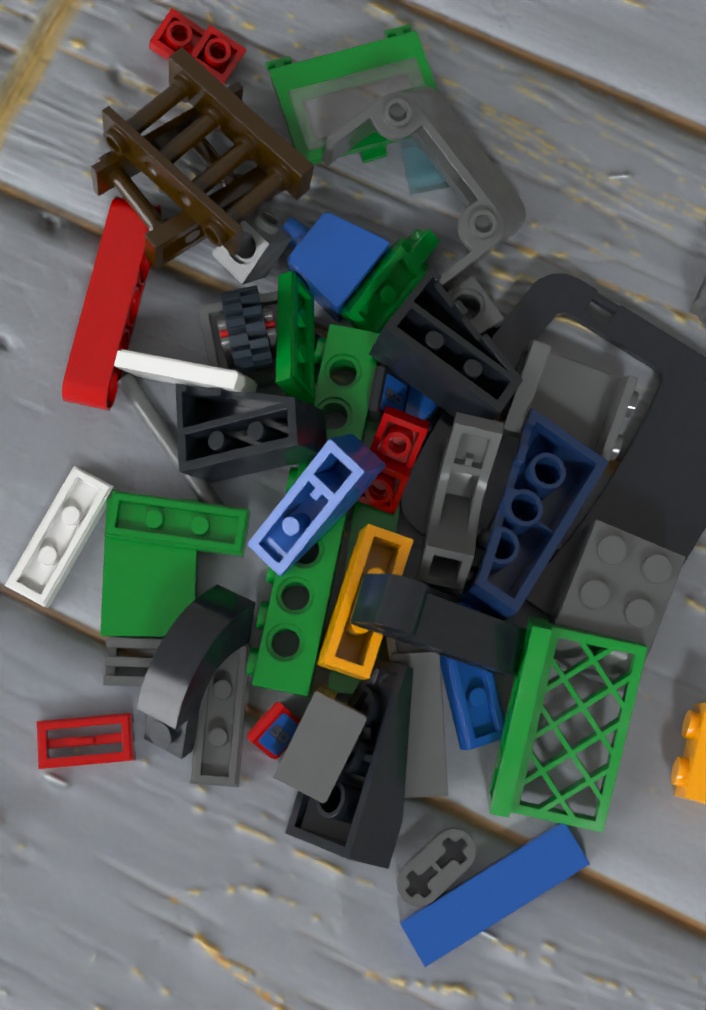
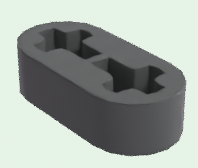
[396,827,476,907]

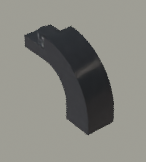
[137,584,256,759]

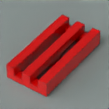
[36,713,136,769]

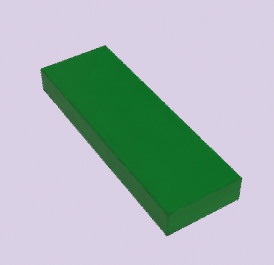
[276,271,314,404]
[104,490,251,557]

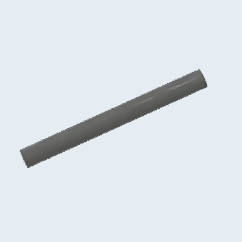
[117,374,225,506]

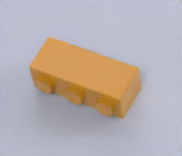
[315,524,413,680]

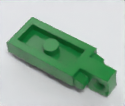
[339,229,440,333]

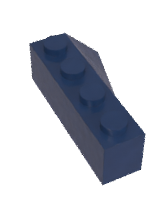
[460,408,609,621]

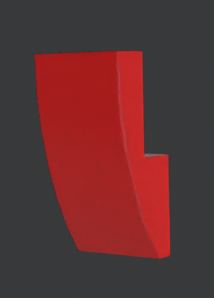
[149,8,247,85]
[357,406,430,515]

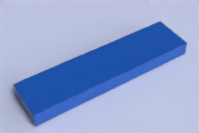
[399,823,590,967]

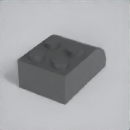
[548,520,686,692]

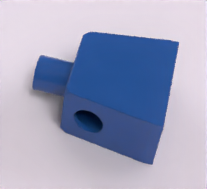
[282,212,390,323]

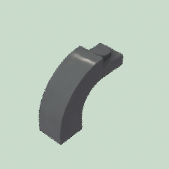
[417,412,504,591]

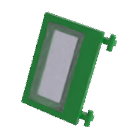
[265,24,438,165]

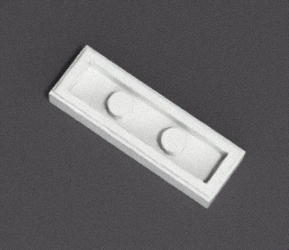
[114,349,258,393]
[5,466,116,609]

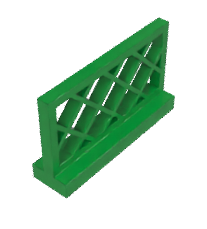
[487,616,648,833]

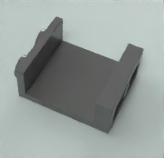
[498,340,639,466]

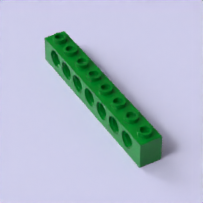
[246,324,380,698]

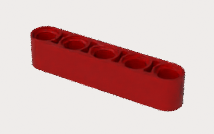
[62,196,162,411]

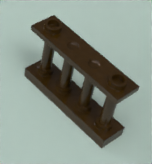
[102,47,314,256]
[91,82,283,269]

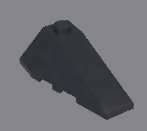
[285,659,413,869]

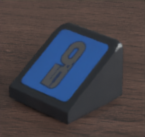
[368,366,409,423]

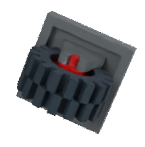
[198,285,278,388]

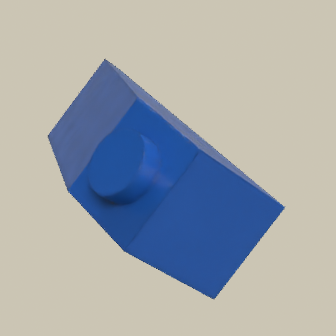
[247,433,386,577]

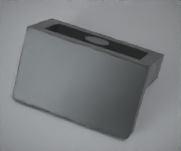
[273,684,367,803]

